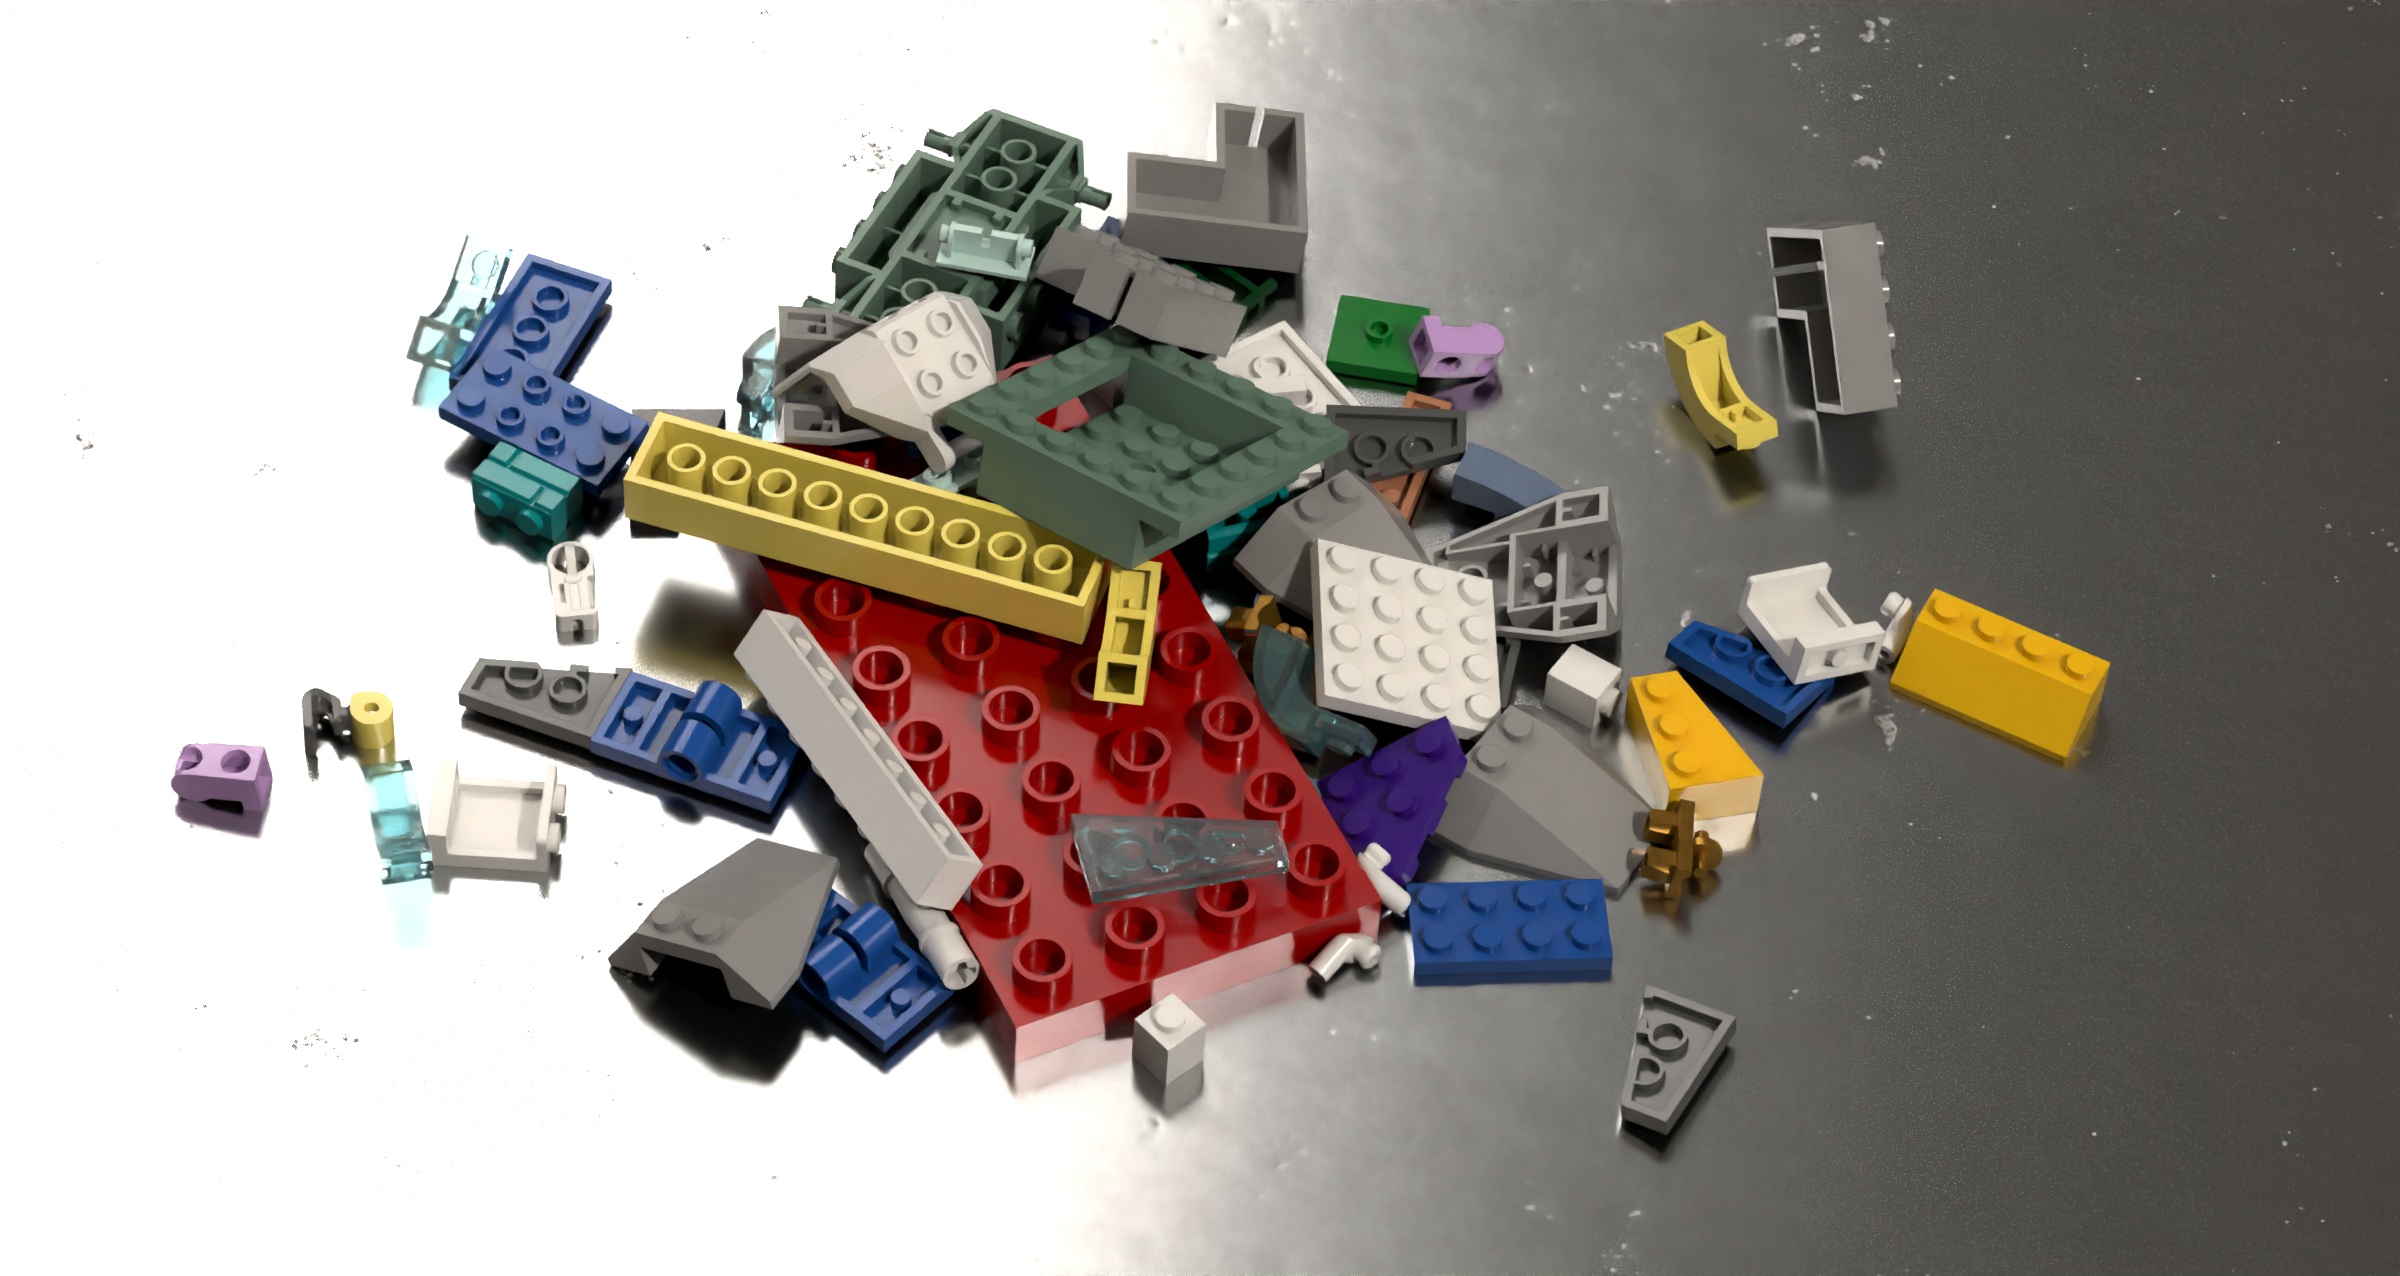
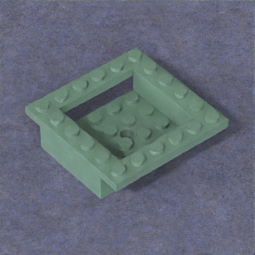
[946,324,1349,570]

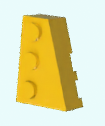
[1624,671,1764,821]

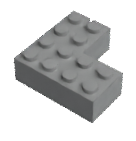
[1119,102,1308,273]
[1766,220,1901,415]
[1035,223,1247,358]

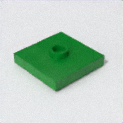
[1326,294,1430,385]

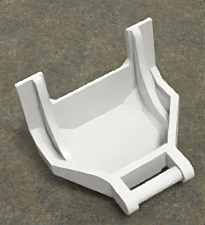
[771,291,997,474]

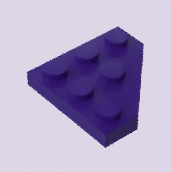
[1316,716,1468,886]

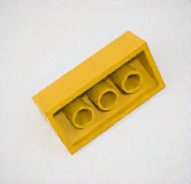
[1889,588,2111,763]

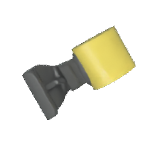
[302,688,394,756]

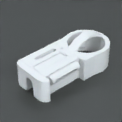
[547,541,599,632]

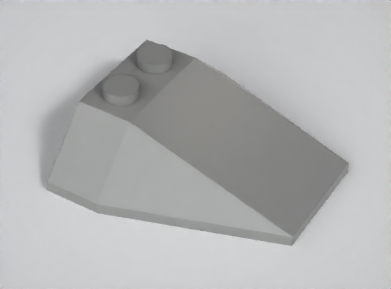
[773,305,949,447]
[1232,469,1433,622]
[1425,485,1623,643]
[1433,704,1660,895]
[608,837,840,1010]

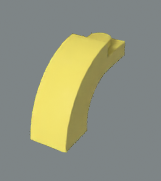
[1663,320,1778,450]
[1093,561,1162,706]

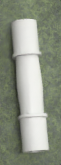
[864,842,980,990]

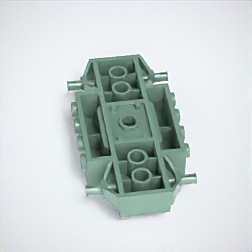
[802,108,1112,372]

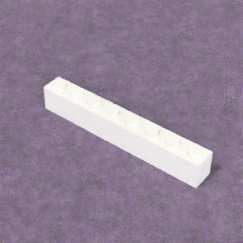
[734,609,983,911]

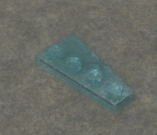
[1070,814,1289,904]

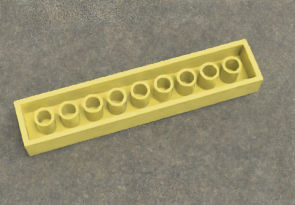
[623,411,1112,645]

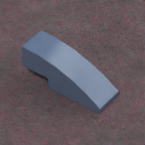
[1451,442,1567,522]

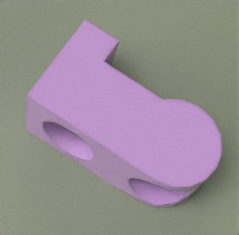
[1408,315,1505,378]
[171,743,273,812]

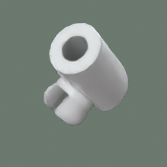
[1878,592,1914,664]
[1357,842,1411,914]
[1307,933,1381,983]

